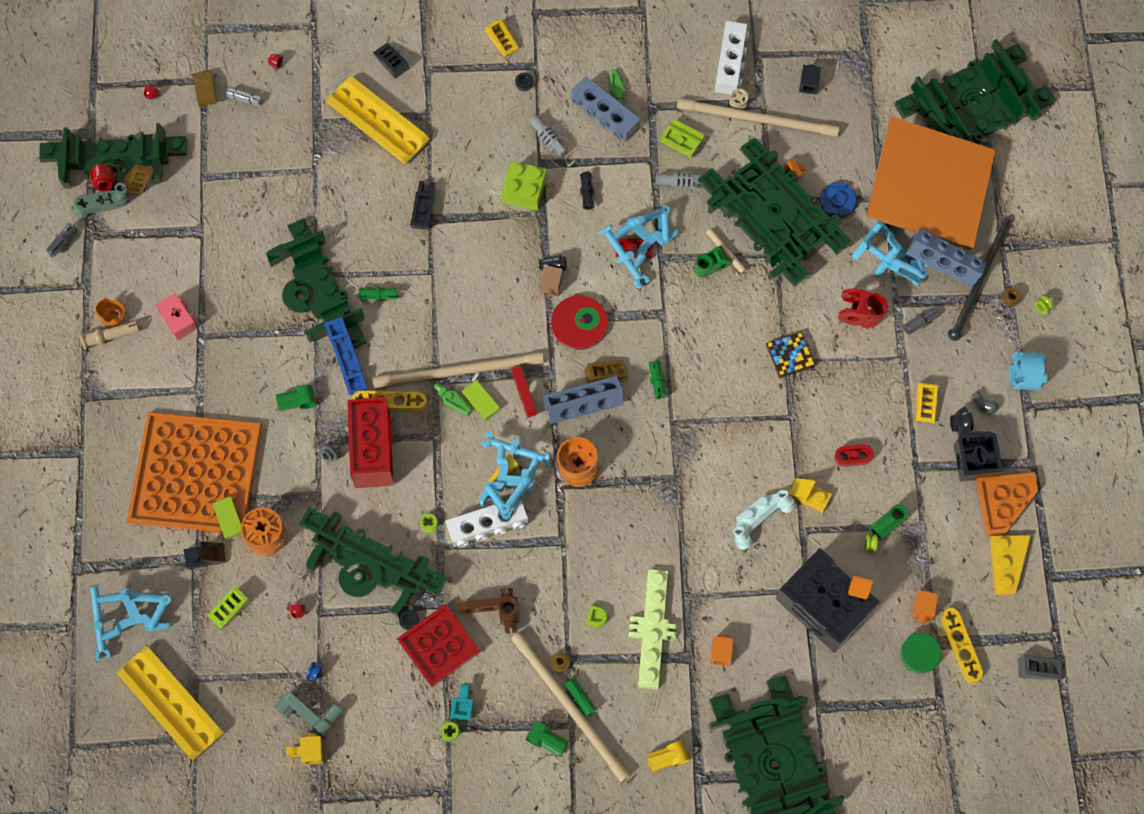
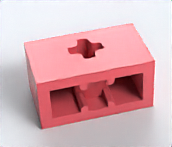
[155,293,197,341]

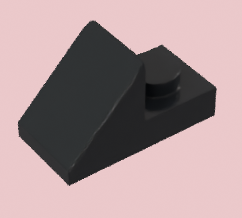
[183,541,226,570]

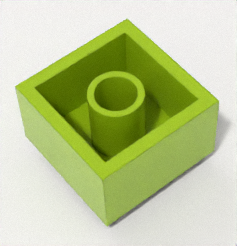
[501,161,547,211]

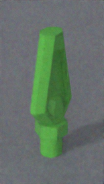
[609,69,627,106]
[433,383,472,416]

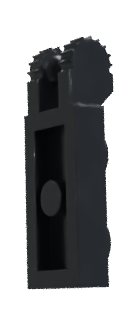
[410,180,435,230]

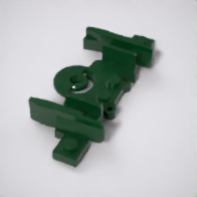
[39,123,187,190]
[266,218,367,349]
[299,507,447,618]

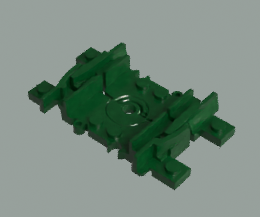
[894,39,1056,144]
[698,137,852,287]
[709,674,844,814]

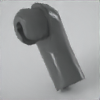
[971,391,999,413]

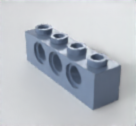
[572,76,640,142]
[906,228,986,288]
[543,376,623,424]

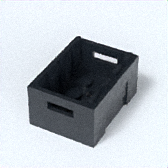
[776,548,880,653]

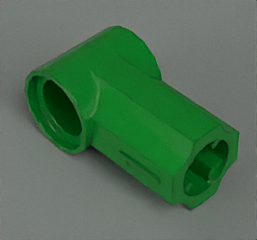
[276,385,316,411]
[869,504,908,540]
[525,721,569,757]

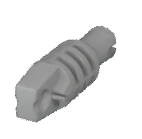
[529,114,567,158]
[656,172,703,189]

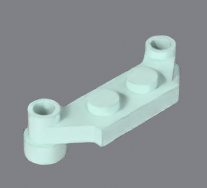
[733,490,796,549]

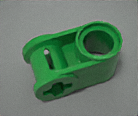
[694,246,731,278]

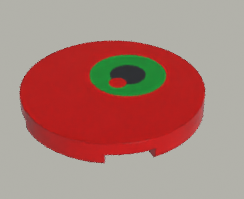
[551,295,608,350]

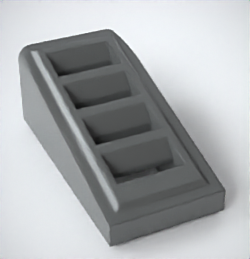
[1018,655,1062,680]

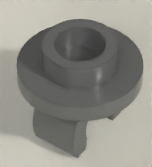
[320,441,341,462]

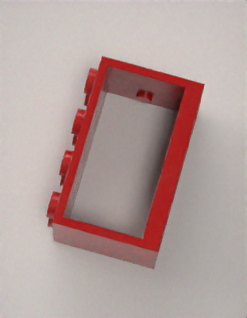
[347,397,394,488]

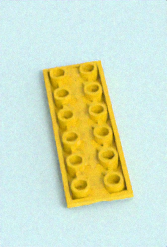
[325,76,430,165]
[116,646,224,761]

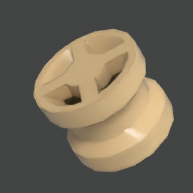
[729,89,748,110]

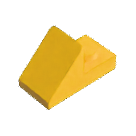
[789,478,832,513]

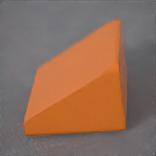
[848,575,873,599]

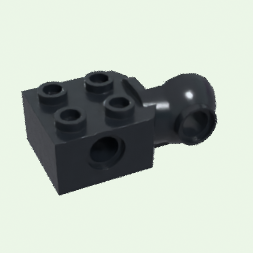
[950,406,1003,482]

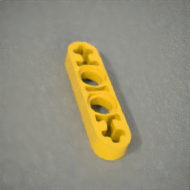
[352,391,427,411]
[941,608,983,684]

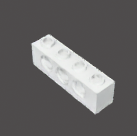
[715,21,750,95]
[445,500,528,548]

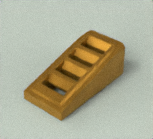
[124,164,153,195]
[584,360,628,383]

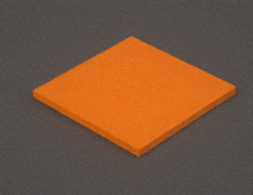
[866,116,995,250]
[127,412,262,535]

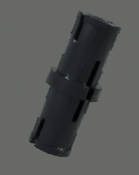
[580,172,595,210]

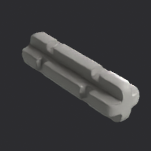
[226,87,262,106]

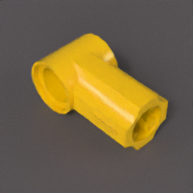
[646,741,690,772]

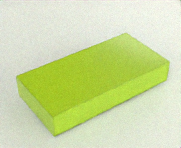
[461,380,500,421]
[212,496,242,540]

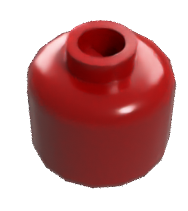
[90,164,116,192]

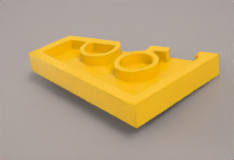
[990,535,1030,595]

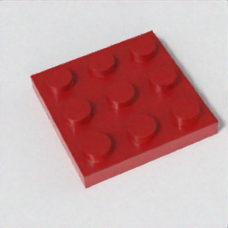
[397,604,481,688]

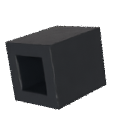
[799,64,821,95]

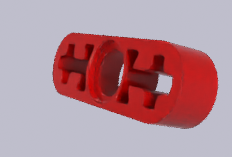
[511,365,537,418]

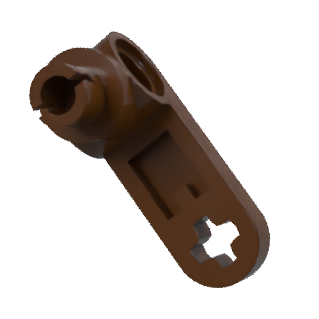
[458,588,520,634]

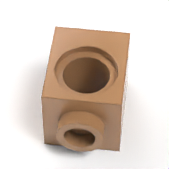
[539,265,563,297]

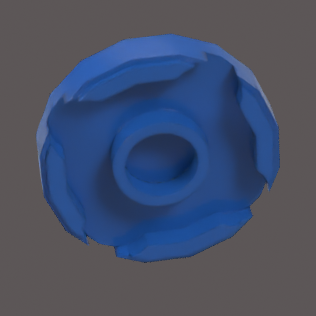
[819,182,857,218]

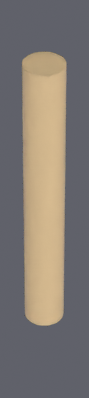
[706,228,747,274]

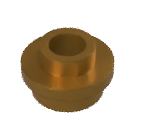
[1002,288,1022,306]
[550,652,570,673]

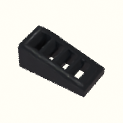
[373,43,409,78]

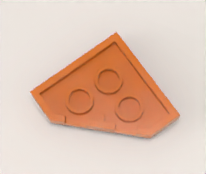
[976,472,1038,536]

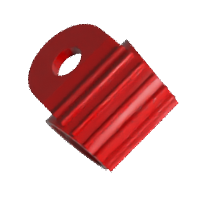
[838,288,889,329]

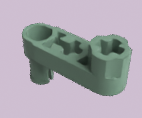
[74,183,127,219]
[275,691,343,736]

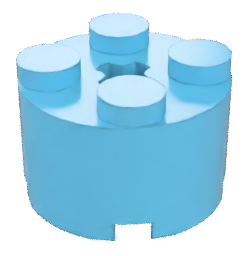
[1009,351,1047,391]

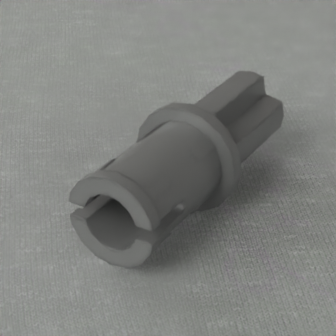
[46,223,78,256]
[903,308,939,335]

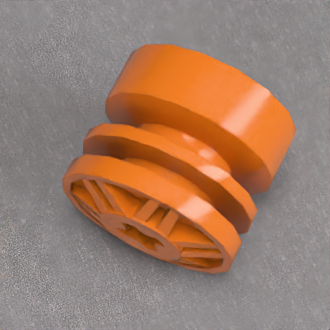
[557,437,599,487]
[241,507,287,556]

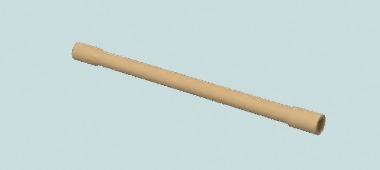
[677,98,839,137]
[373,352,544,388]
[511,632,630,783]

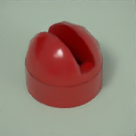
[268,53,283,69]
[144,84,160,100]
[289,604,306,619]

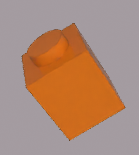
[912,590,938,623]
[710,634,733,666]

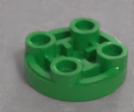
[901,633,942,674]

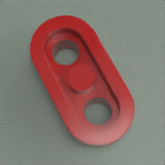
[834,444,874,467]

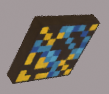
[766,332,815,379]

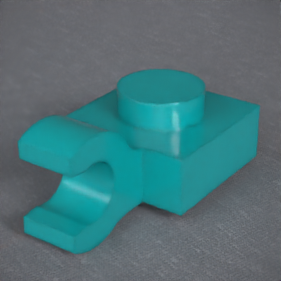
[450,684,473,721]

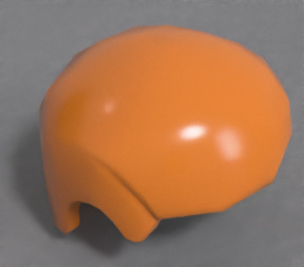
[95,298,126,326]

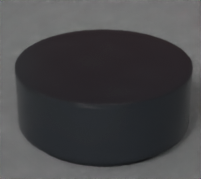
[515,73,533,91]
[399,610,419,631]

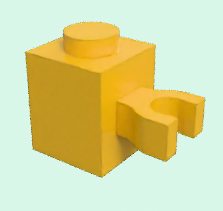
[286,733,324,765]

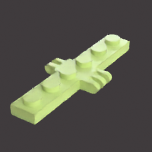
[628,569,677,689]

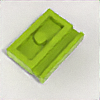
[660,119,705,158]

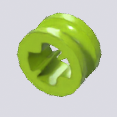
[1034,296,1054,315]
[420,513,438,533]
[865,534,877,552]
[441,722,459,742]

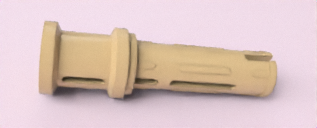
[79,320,139,350]

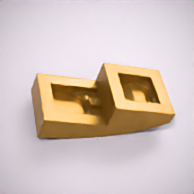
[193,70,217,107]

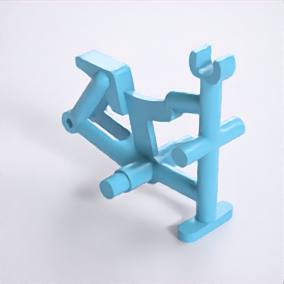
[598,205,679,289]
[852,221,929,286]
[479,432,552,520]
[90,584,171,661]

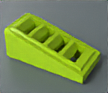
[207,586,251,630]

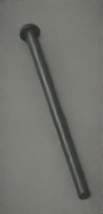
[948,218,1011,341]

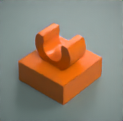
[784,159,806,182]

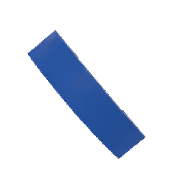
[324,317,367,395]

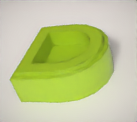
[586,605,607,628]

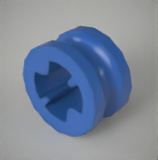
[306,661,323,682]

